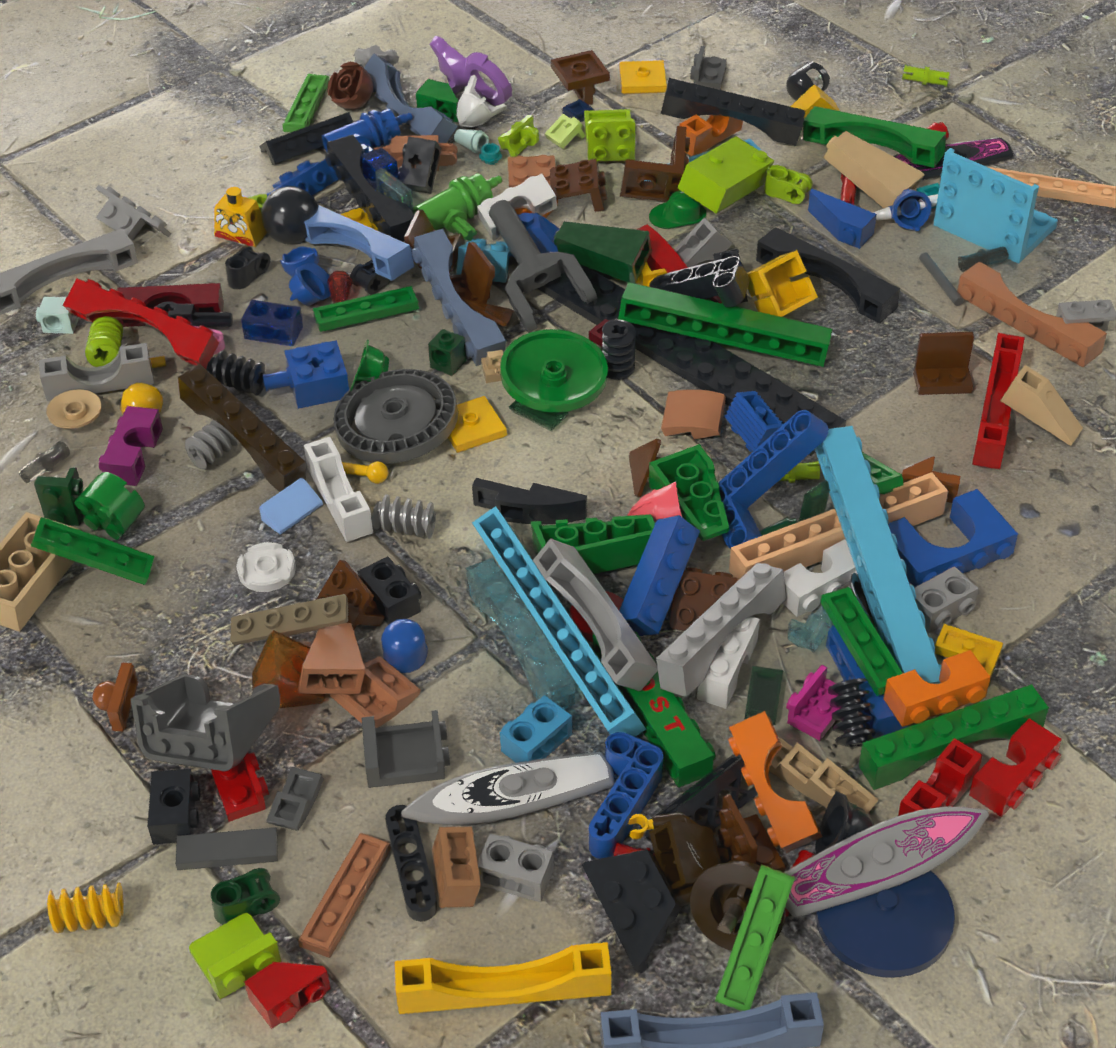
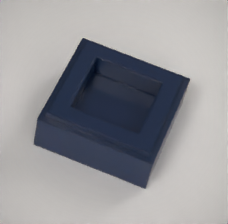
[562,99,594,123]

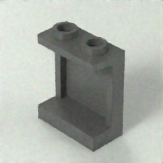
[361,710,450,788]

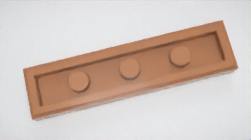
[298,833,391,958]

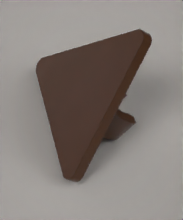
[463,299,514,327]
[629,439,661,497]

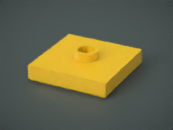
[619,60,667,94]
[448,396,507,453]

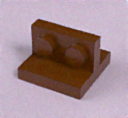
[551,50,610,105]

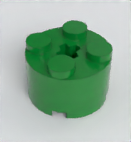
[74,472,145,540]

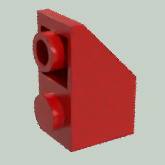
[244,962,331,1029]

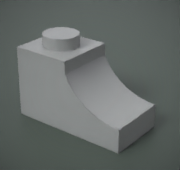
[674,217,732,268]

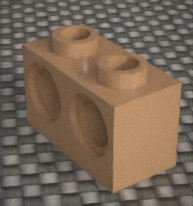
[432,827,481,908]

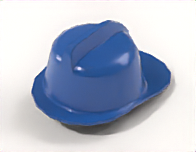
[289,263,335,306]

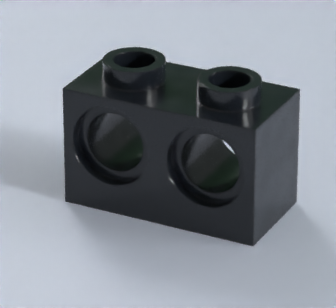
[357,556,422,625]

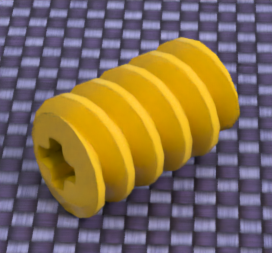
[47,882,124,933]

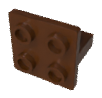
[316,560,385,630]

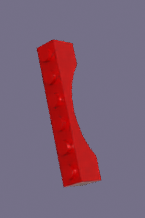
[63,278,219,369]
[972,333,1025,470]

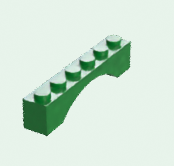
[803,106,946,168]
[859,684,1049,790]

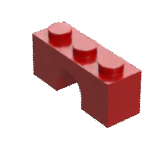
[969,718,1062,817]
[898,738,983,816]

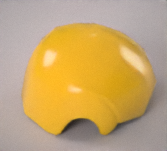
[120,383,163,414]

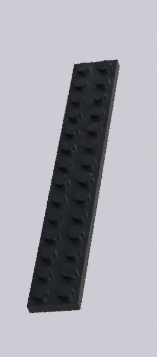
[537,265,846,456]

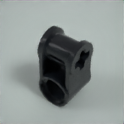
[225,245,270,289]

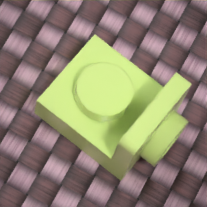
[545,114,585,149]

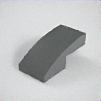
[266,767,324,831]

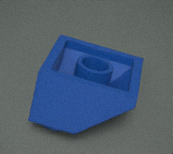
[517,213,560,253]

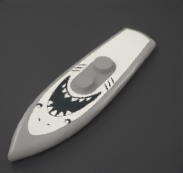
[401,752,615,825]

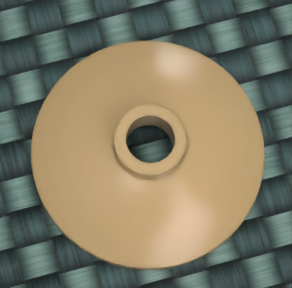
[46,389,102,429]

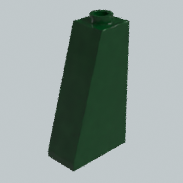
[554,221,652,284]

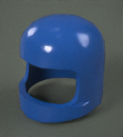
[381,619,428,673]

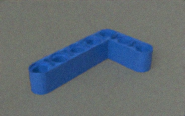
[718,410,829,549]

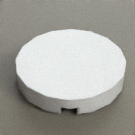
[236,542,296,592]

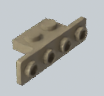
[230,594,348,645]

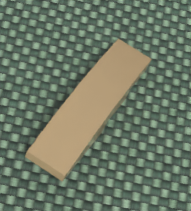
[769,736,878,814]

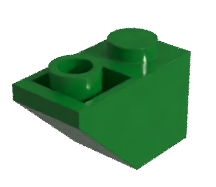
[416,79,458,122]

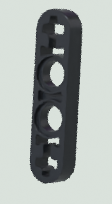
[386,805,437,922]

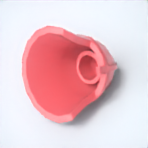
[627,482,682,523]

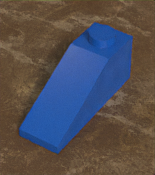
[808,189,877,249]

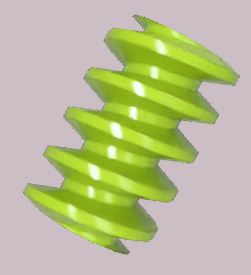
[85,316,124,367]

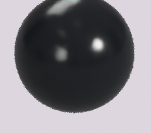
[261,186,318,244]

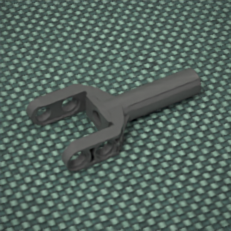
[489,200,597,333]

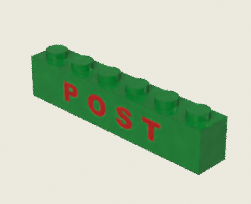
[593,631,716,788]

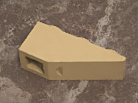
[1001,365,1083,446]

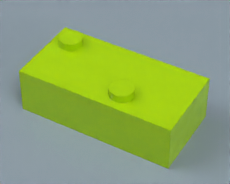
[678,136,774,214]

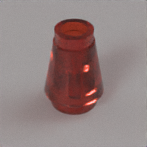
[327,271,352,304]

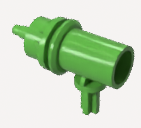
[413,173,502,241]

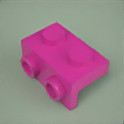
[786,665,839,741]

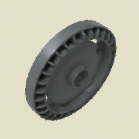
[333,369,458,464]

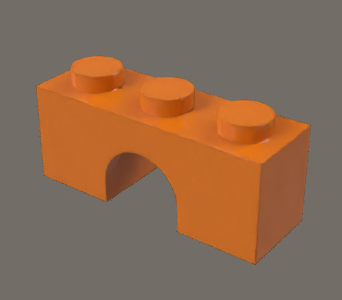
[680,114,743,156]
[883,650,991,727]

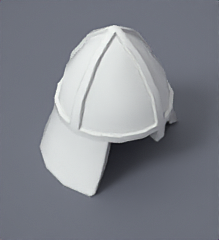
[456,75,507,128]

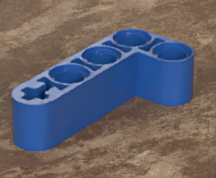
[589,732,663,859]

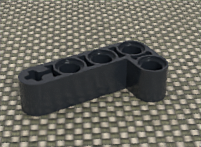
[649,256,750,307]

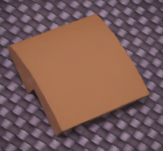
[661,390,726,439]
[330,656,421,728]

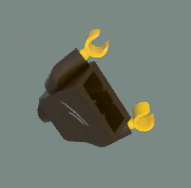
[628,812,729,907]

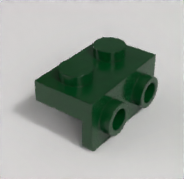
[34,467,84,526]

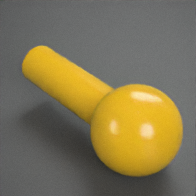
[342,461,389,484]

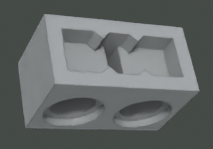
[914,566,979,634]
[478,834,554,903]

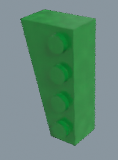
[531,514,655,584]

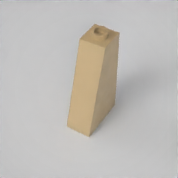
[824,131,925,208]

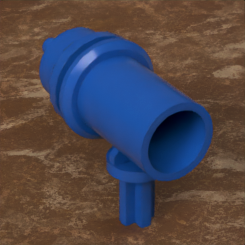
[322,108,413,161]

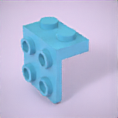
[456,238,512,283]

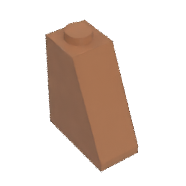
[298,623,365,694]

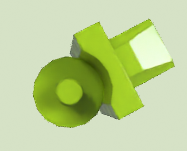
[498,115,539,157]

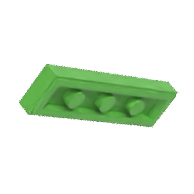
[282,74,329,132]
[715,864,795,1011]

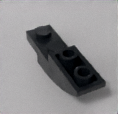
[472,478,587,525]

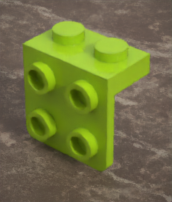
[189,913,282,1000]

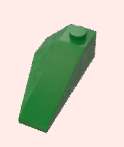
[649,444,729,541]

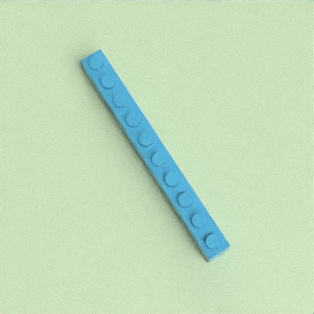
[815,426,942,684]
[472,506,646,737]

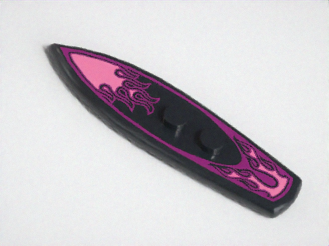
[893,137,1014,180]

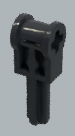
[350,256,413,295]
[157,302,233,336]

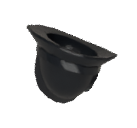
[815,791,875,854]

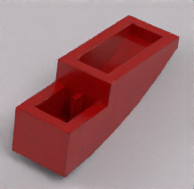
[637,224,688,273]

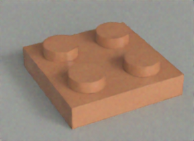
[508,155,555,188]

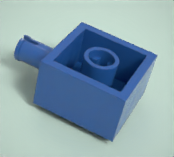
[262,340,349,409]

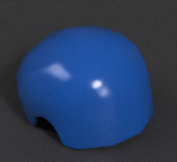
[280,246,319,277]

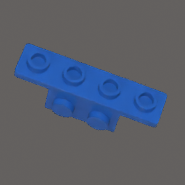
[267,159,338,197]

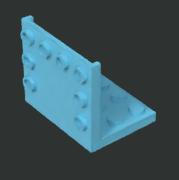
[933,148,1058,264]

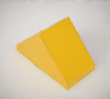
[791,84,839,118]

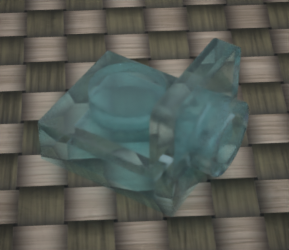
[787,605,832,652]

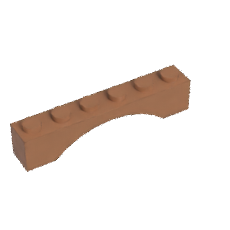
[957,262,1107,367]

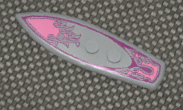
[784,807,989,917]

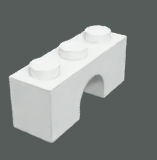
[477,173,557,240]
[783,539,857,617]
[697,616,760,709]

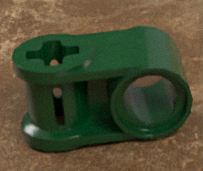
[210,868,280,925]

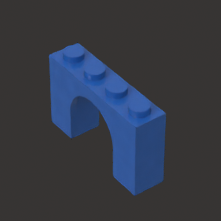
[888,489,1018,588]

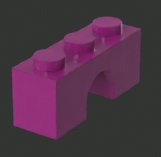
[99,406,163,486]

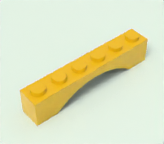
[395,942,612,1014]

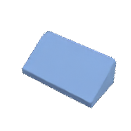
[259,478,323,535]

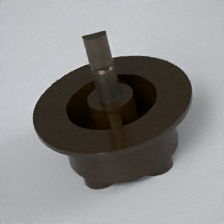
[690,860,785,951]

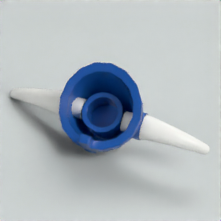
[873,189,938,231]

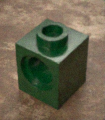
[428,329,466,376]

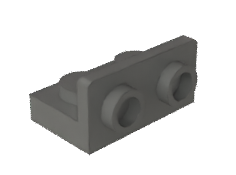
[690,46,727,90]

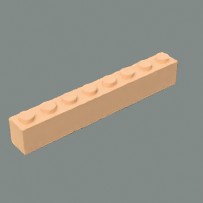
[729,472,948,580]

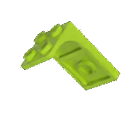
[584,109,635,162]

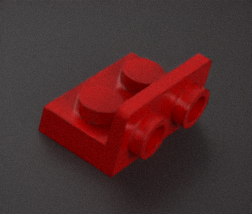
[210,752,269,822]

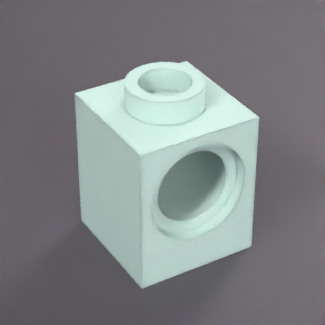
[36,297,79,334]

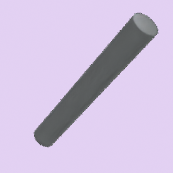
[919,252,964,306]

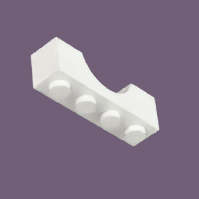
[304,437,373,542]

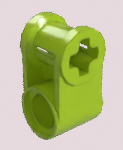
[764,165,813,204]

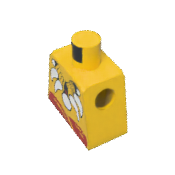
[214,187,267,247]

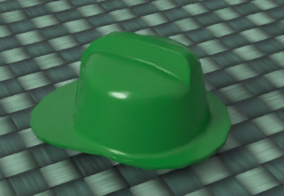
[649,190,706,229]
[350,339,389,392]

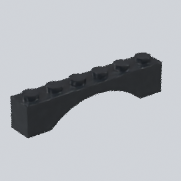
[661,78,806,146]
[325,134,414,242]
[756,227,900,324]

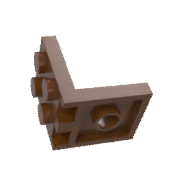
[620,126,690,202]

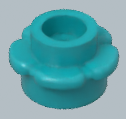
[479,143,502,165]

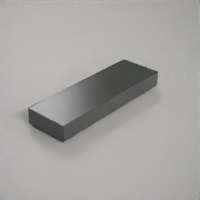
[175,827,278,870]

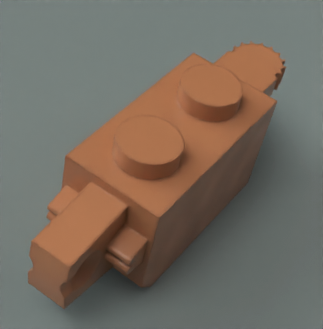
[373,135,458,172]

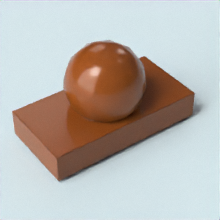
[92,662,138,731]

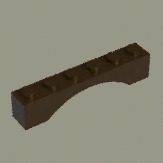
[178,364,306,492]

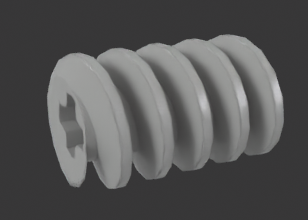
[185,420,240,469]
[372,494,436,539]

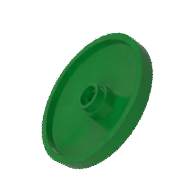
[500,329,608,413]

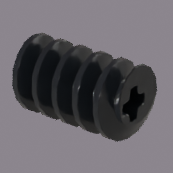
[602,319,636,380]
[206,350,265,396]
[828,678,875,747]

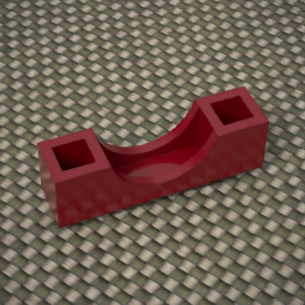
[117,283,224,327]

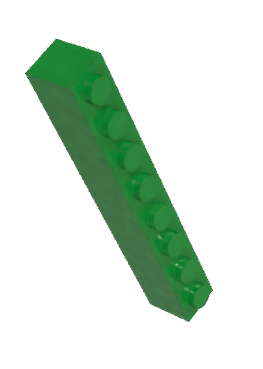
[618,282,833,367]

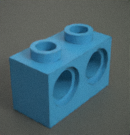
[500,695,572,763]

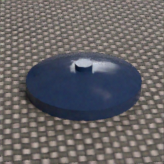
[815,870,955,978]

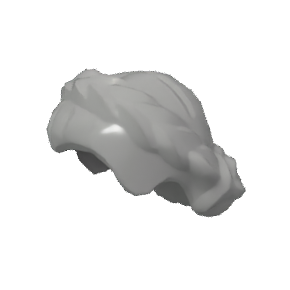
[354,45,399,68]

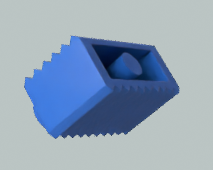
[724,391,783,452]

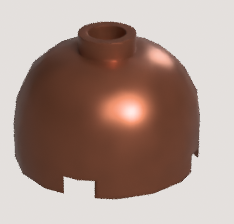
[327,61,373,109]

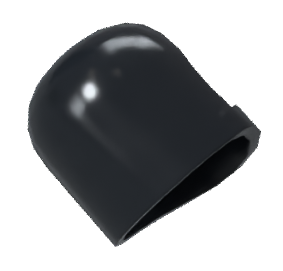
[786,62,830,101]

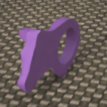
[430,36,512,106]

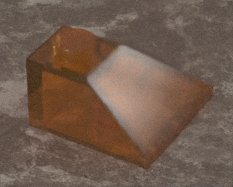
[252,630,326,709]

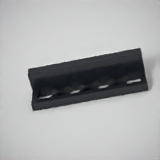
[259,112,353,165]
[640,754,758,838]

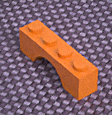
[728,711,822,853]

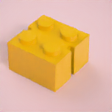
[747,250,818,317]

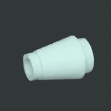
[454,129,489,153]

